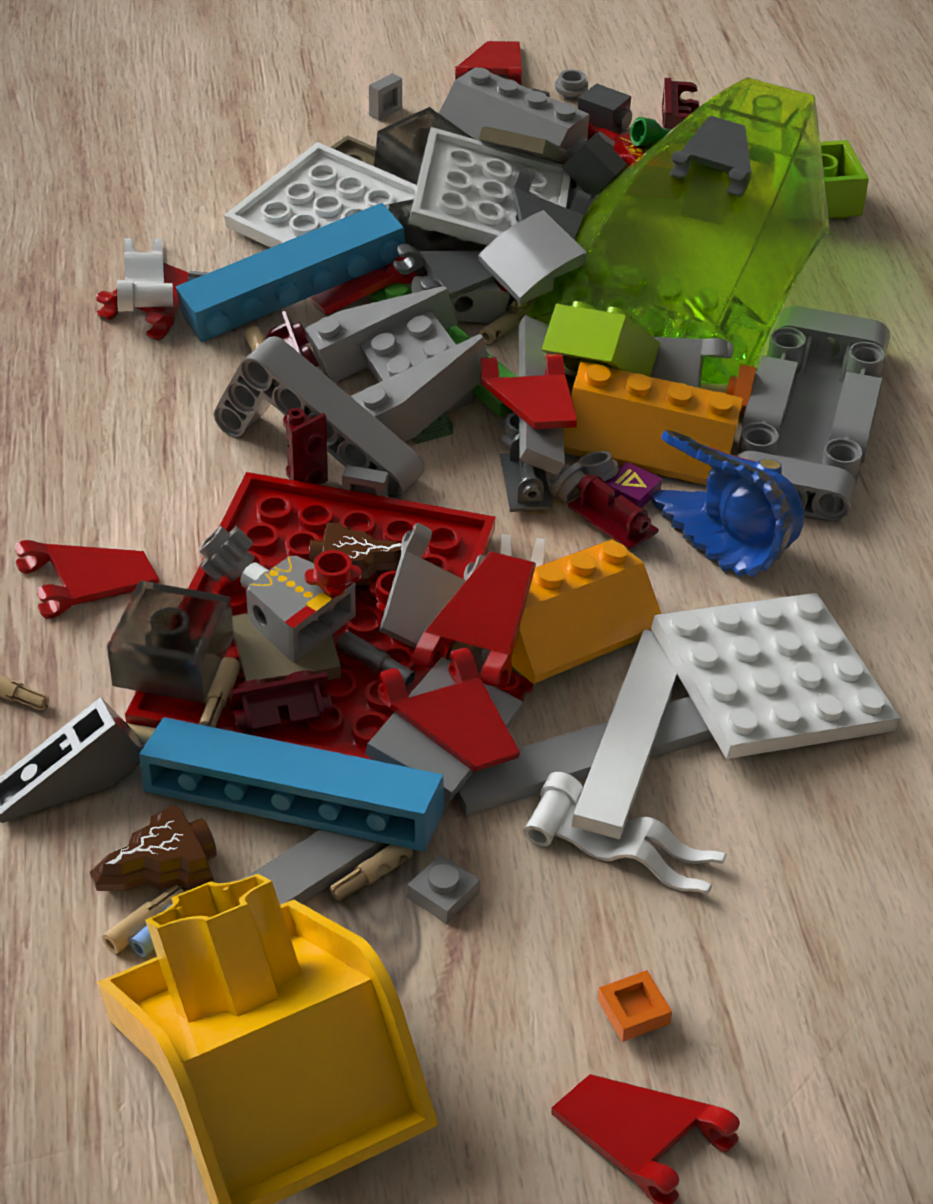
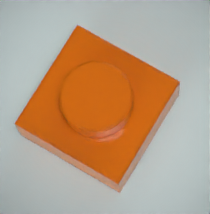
[726,364,757,416]
[598,970,672,1042]

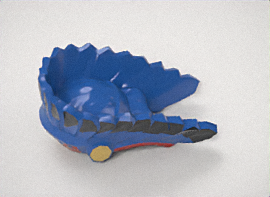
[651,430,804,578]

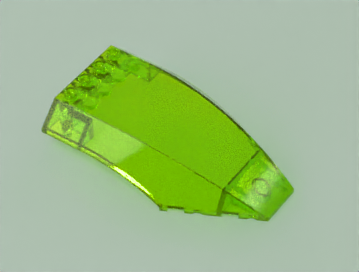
[528,77,830,386]

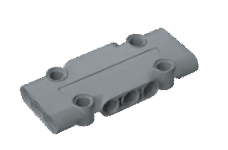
[736,306,890,521]

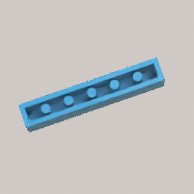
[176,203,405,342]
[139,717,444,852]

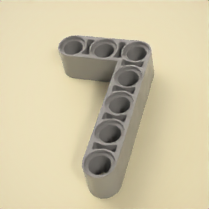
[213,336,424,499]

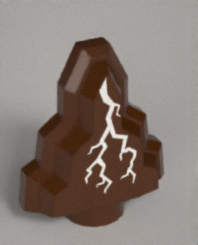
[309,522,401,588]
[89,804,217,891]

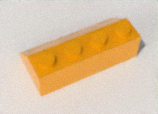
[564,361,743,486]
[512,539,661,684]

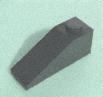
[0,697,143,823]

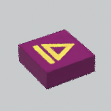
[605,462,662,508]

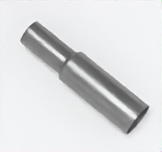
[337,631,416,686]

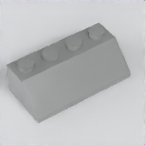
[433,67,589,151]

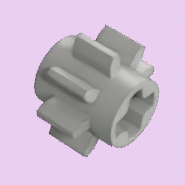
[198,526,255,582]

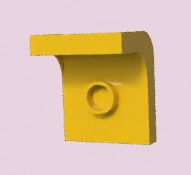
[97,873,439,1204]

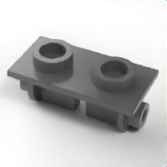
[500,434,553,512]

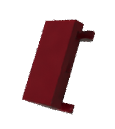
[662,78,700,133]

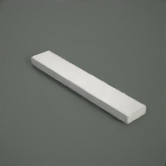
[572,629,678,839]

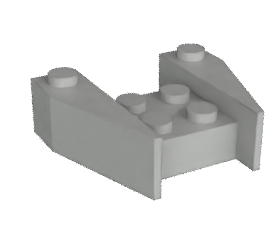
[305,286,488,442]

